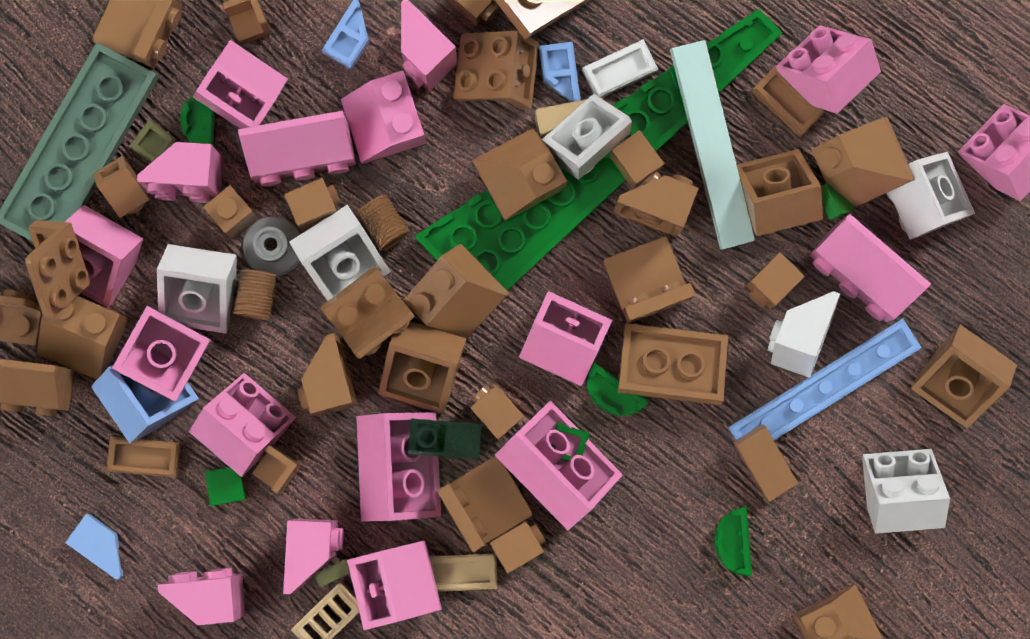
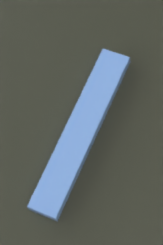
[727,319,922,441]

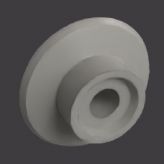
[242,216,301,277]

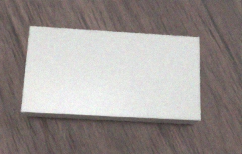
[582,39,658,98]

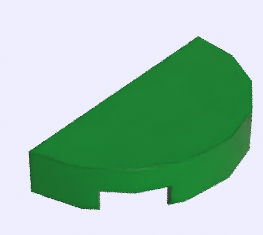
[180,94,216,148]
[587,362,650,416]
[713,506,752,577]

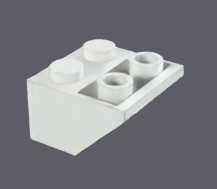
[862,449,950,534]

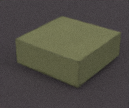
[129,120,179,163]
[315,558,350,588]

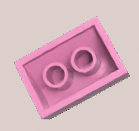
[238,111,356,186]
[809,214,931,322]
[495,400,623,530]
[356,412,441,522]

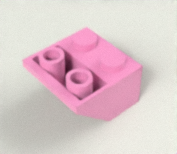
[776,25,881,114]
[193,40,288,129]
[958,104,1030,201]
[137,142,224,203]
[519,291,612,386]
[189,373,296,477]
[347,541,442,630]
[158,568,245,625]

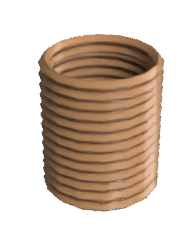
[356,195,410,251]
[233,269,277,320]

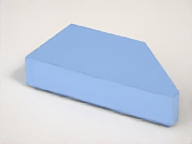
[322,0,369,71]
[539,42,581,102]
[65,514,123,580]

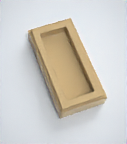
[429,553,498,592]

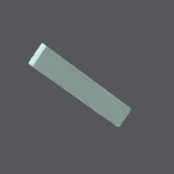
[670,40,755,250]

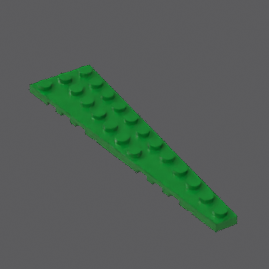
[414,9,783,291]

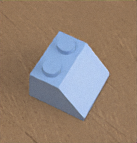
[91,365,199,444]

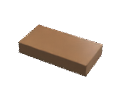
[751,65,825,137]
[733,424,798,502]
[106,437,182,478]

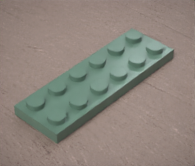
[0,42,159,242]

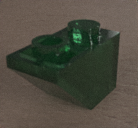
[408,418,482,460]

